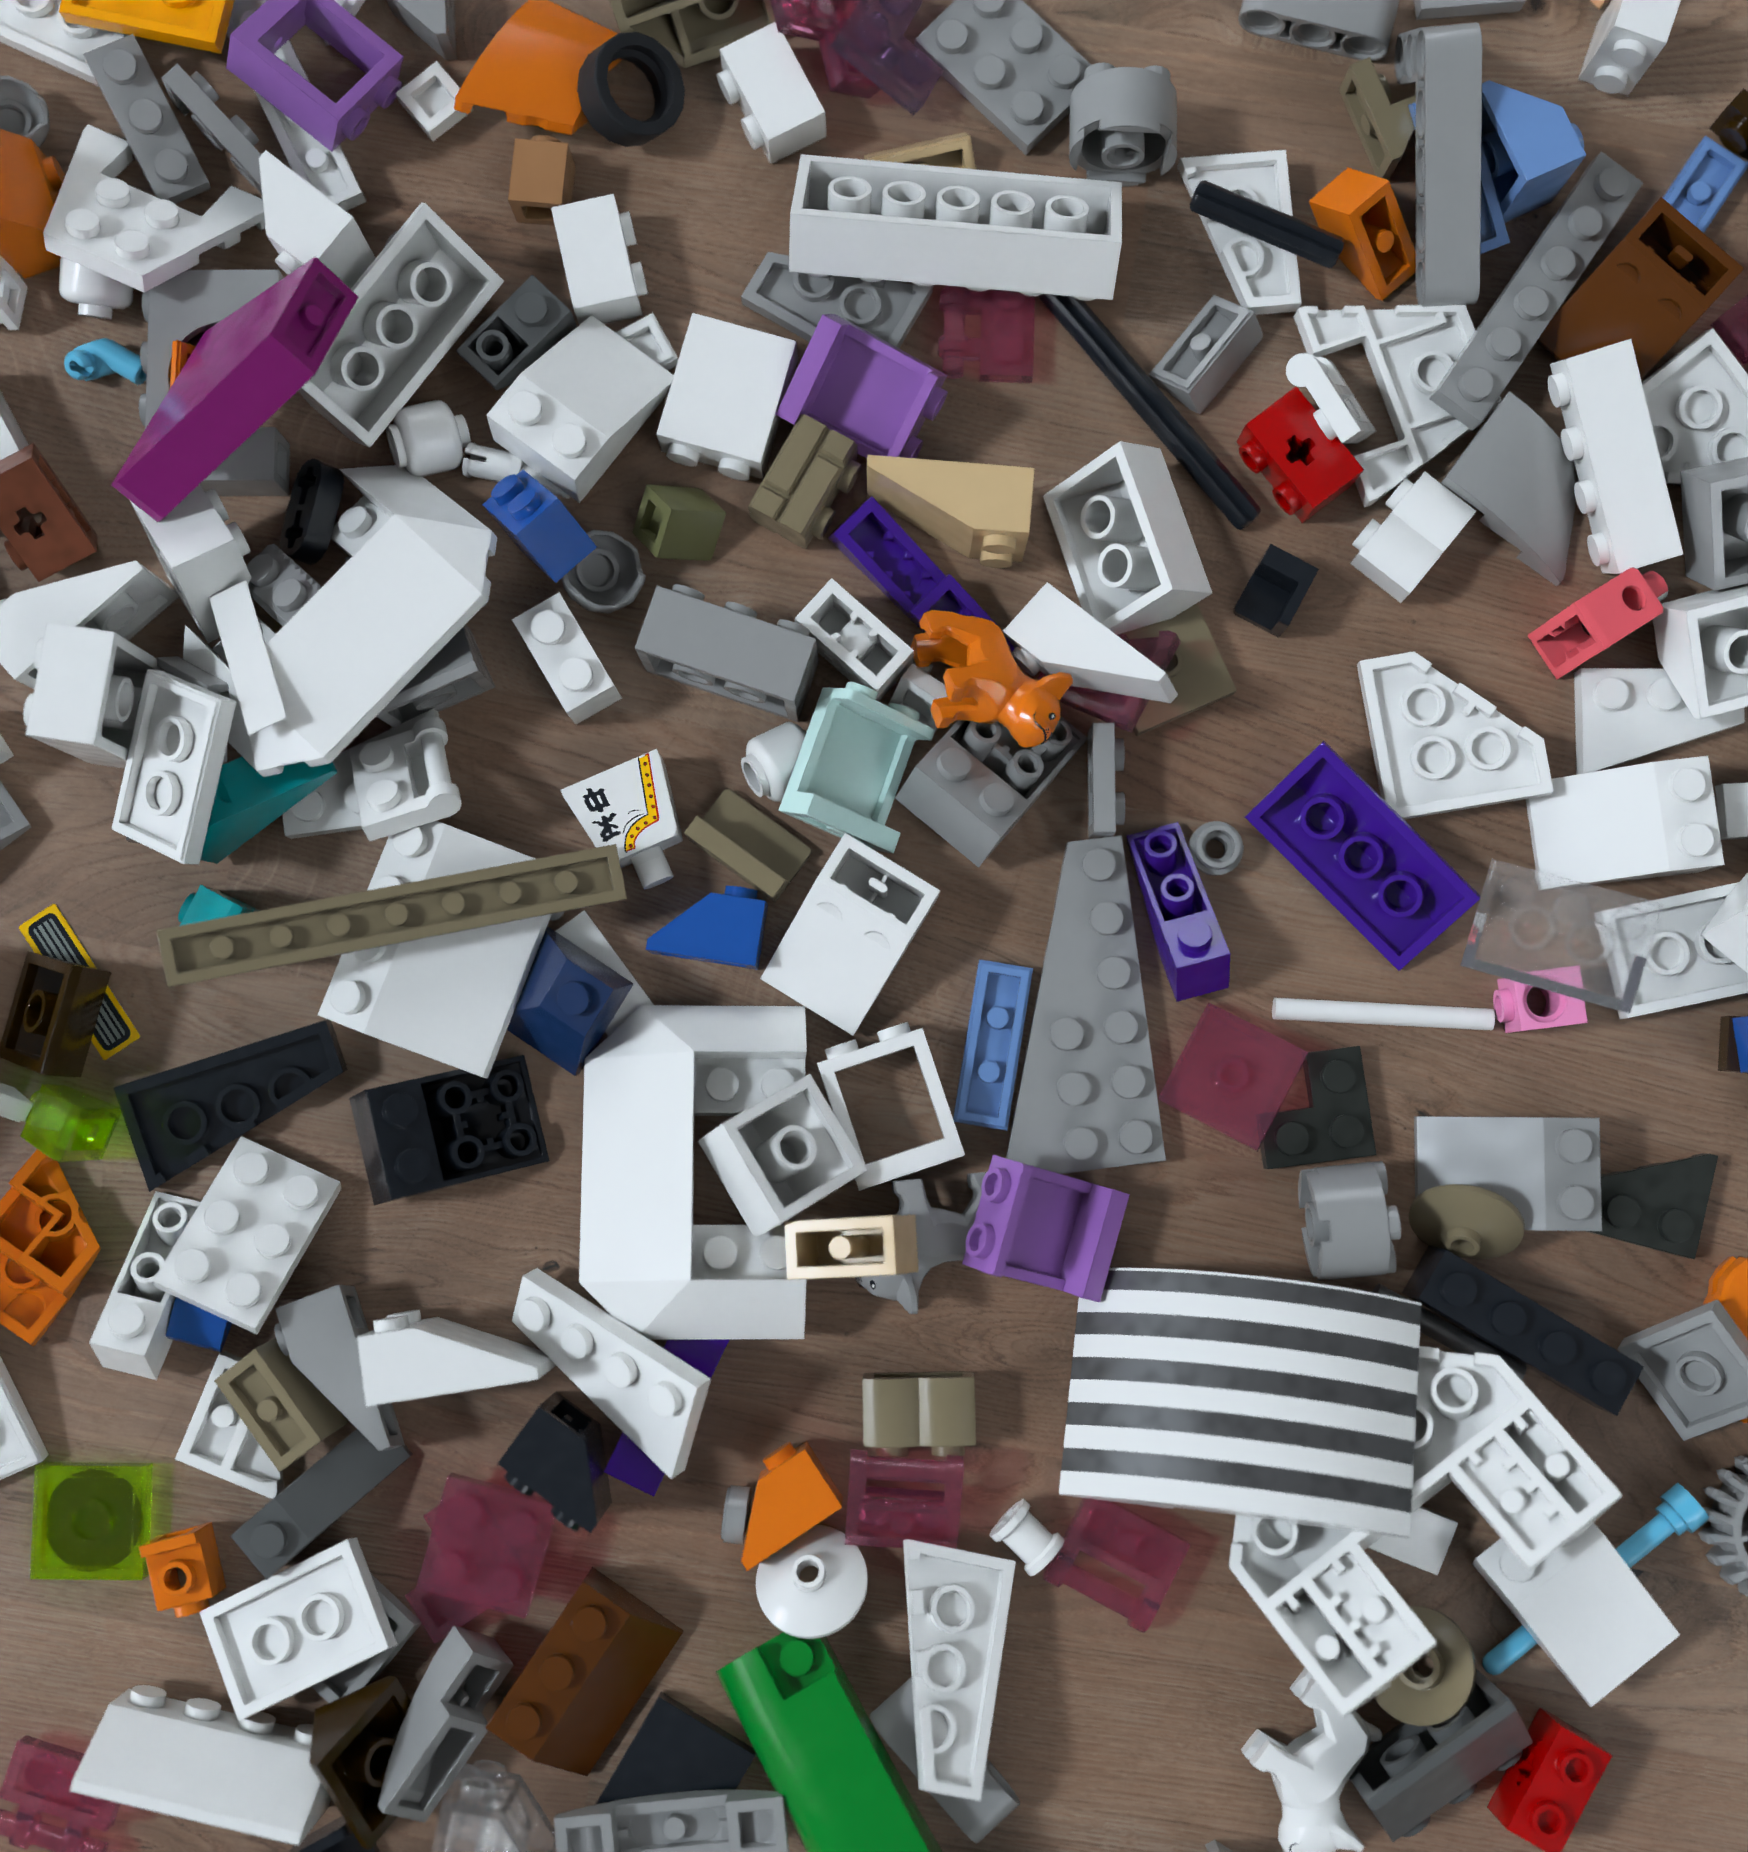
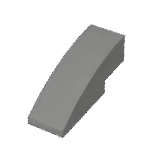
[378,1625,514,1823]

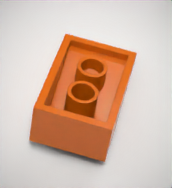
[0,128,65,279]

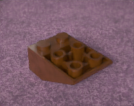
[1536,197,1744,379]

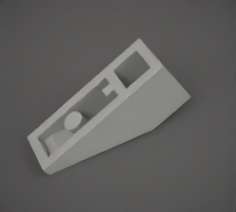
[274,1284,405,1451]

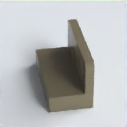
[684,789,811,903]
[214,1338,348,1472]

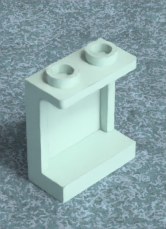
[778,682,935,853]

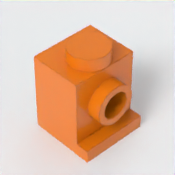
[139,1522,226,1618]

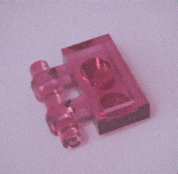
[938,285,1035,383]
[0,1735,121,1852]

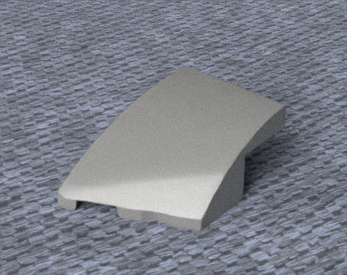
[1441,391,1579,586]

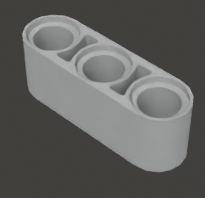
[1238,0,1399,61]
[869,1676,1020,1843]

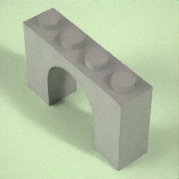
[139,270,290,496]

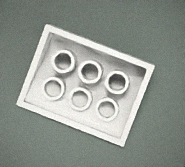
[318,821,552,1079]

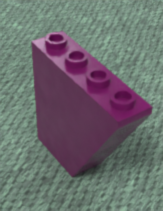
[111,256,359,522]

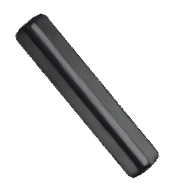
[1190,180,1345,268]

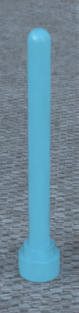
[1482,1483,1709,1675]

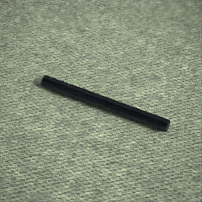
[1039,294,1261,530]

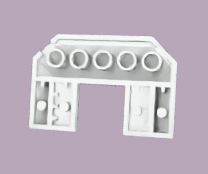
[183,465,497,777]
[579,1005,807,1340]
[1229,1346,1622,1718]

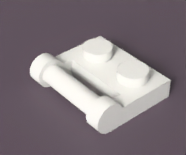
[1286,353,1376,444]
[349,716,462,842]

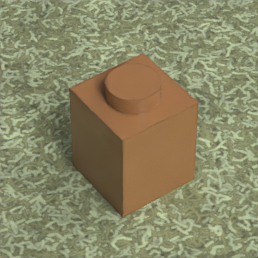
[508,135,576,226]

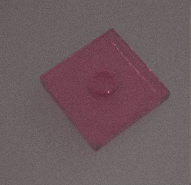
[1158,1002,1308,1152]

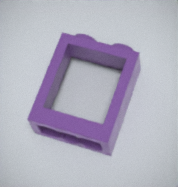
[226,0,404,152]

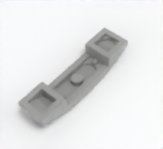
[554,1789,789,1852]

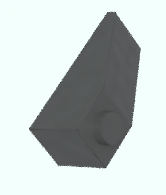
[231,1429,413,1580]

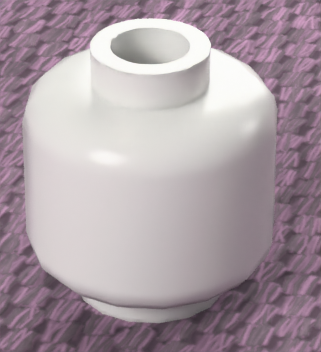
[59,257,133,319]
[386,400,471,477]
[741,722,806,802]

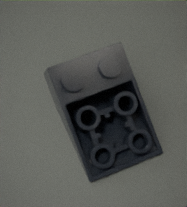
[349,1055,550,1205]

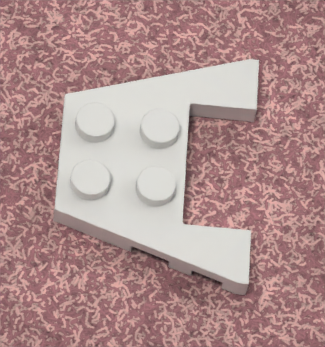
[43,124,265,293]
[1293,305,1502,507]

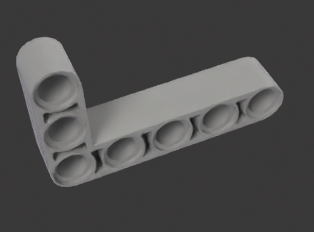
[1395,22,1482,307]

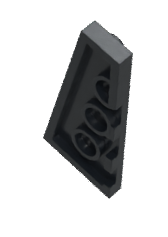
[114,1019,348,1192]

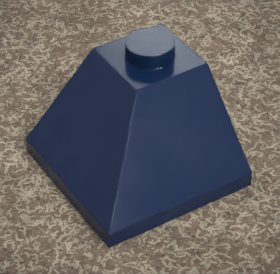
[507,926,634,1076]

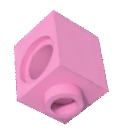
[1493,968,1588,1033]

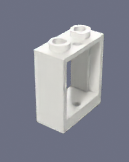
[817,1022,965,1191]

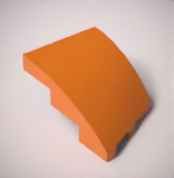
[454,0,623,135]
[0,1142,101,1347]

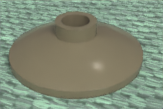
[1409,1184,1525,1260]
[1374,1606,1476,1726]

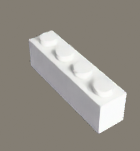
[1548,339,1683,574]

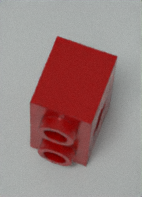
[1236,386,1364,524]
[1487,1707,1612,1852]

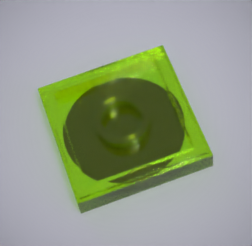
[30,1462,153,1580]

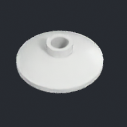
[756,1525,868,1639]

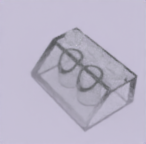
[1460,859,1665,1014]

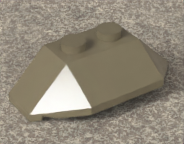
[609,0,802,68]

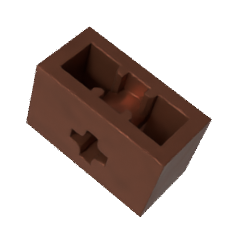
[0,443,97,582]

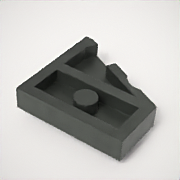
[1585,1153,1718,1259]

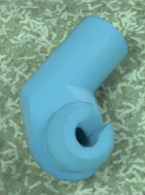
[64,338,146,385]

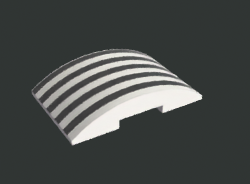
[1059,1268,1421,1538]

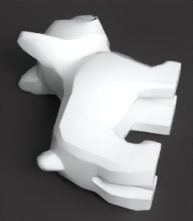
[1241,1668,1382,1852]

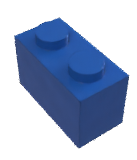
[482,470,597,583]

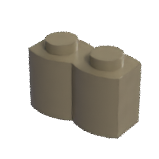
[862,1371,976,1458]

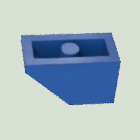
[646,886,768,970]

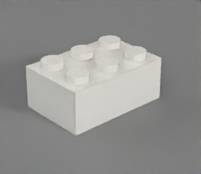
[23,622,165,769]

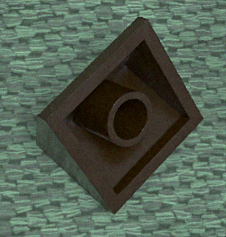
[0,951,111,1077]
[309,1675,411,1850]

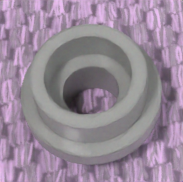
[1188,821,1244,876]

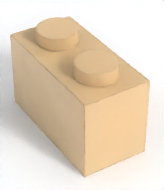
[784,1214,919,1280]

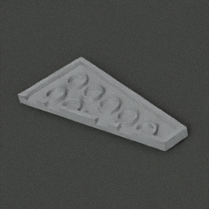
[1006,835,1166,1174]

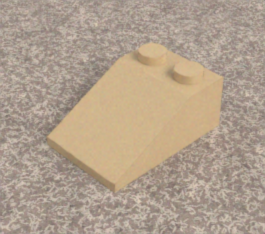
[867,455,1034,568]

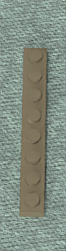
[156,844,627,987]

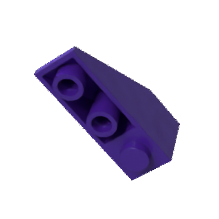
[1126,822,1230,1002]

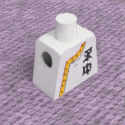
[561,749,683,889]

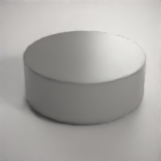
[721,1485,751,1545]

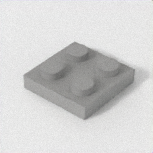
[1617,1299,1748,1441]

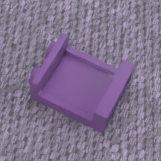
[775,314,948,458]
[962,1155,1130,1303]

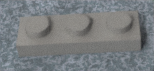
[83,34,211,204]

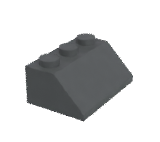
[1349,1669,1533,1842]

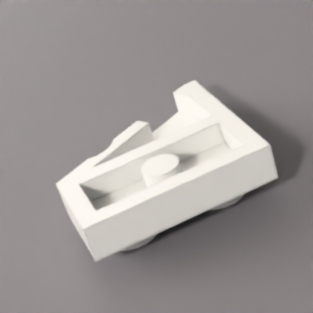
[175,1351,284,1499]

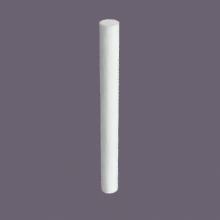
[1272,998,1495,1031]

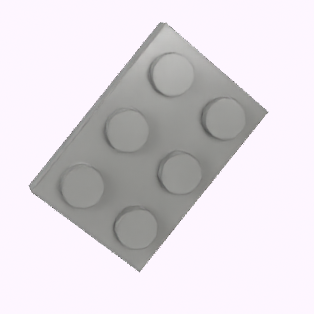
[914,0,1091,155]

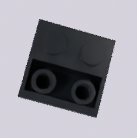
[497,1391,612,1533]

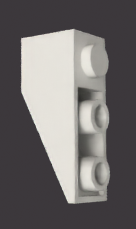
[89,1191,200,1380]

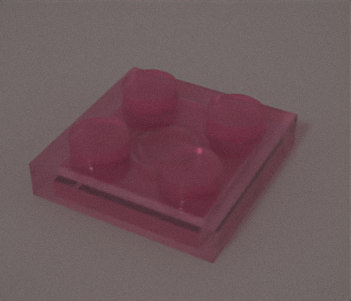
[416,1472,555,1619]

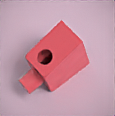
[1527,567,1668,680]

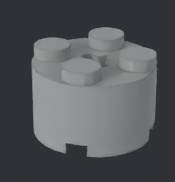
[1069,62,1177,187]
[1298,1161,1401,1280]

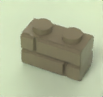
[748,414,862,549]

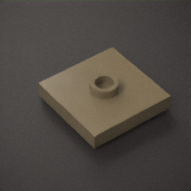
[1117,603,1237,736]

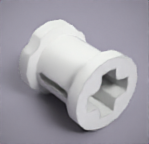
[990,1499,1065,1576]

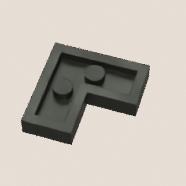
[1256,1046,1376,1169]

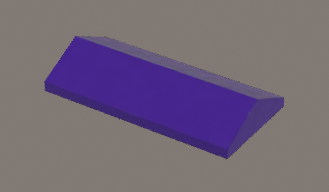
[1245,741,1481,971]

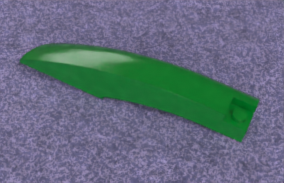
[715,1632,943,1852]

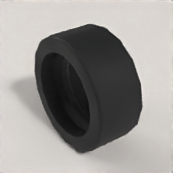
[577,32,685,147]

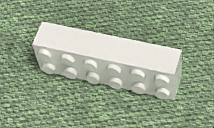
[789,154,1122,301]

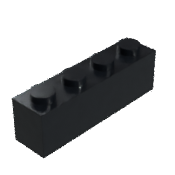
[1402,1246,1644,1416]

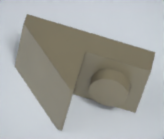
[1339,57,1416,180]

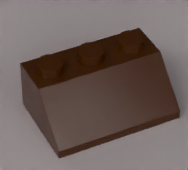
[485,1567,684,1776]

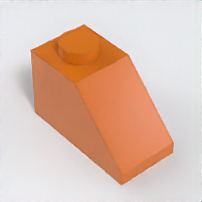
[1309,168,1416,301]
[741,1441,843,1571]

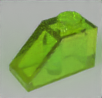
[20,1084,122,1162]

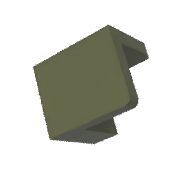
[632,484,726,561]

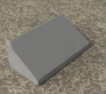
[1149,295,1263,414]

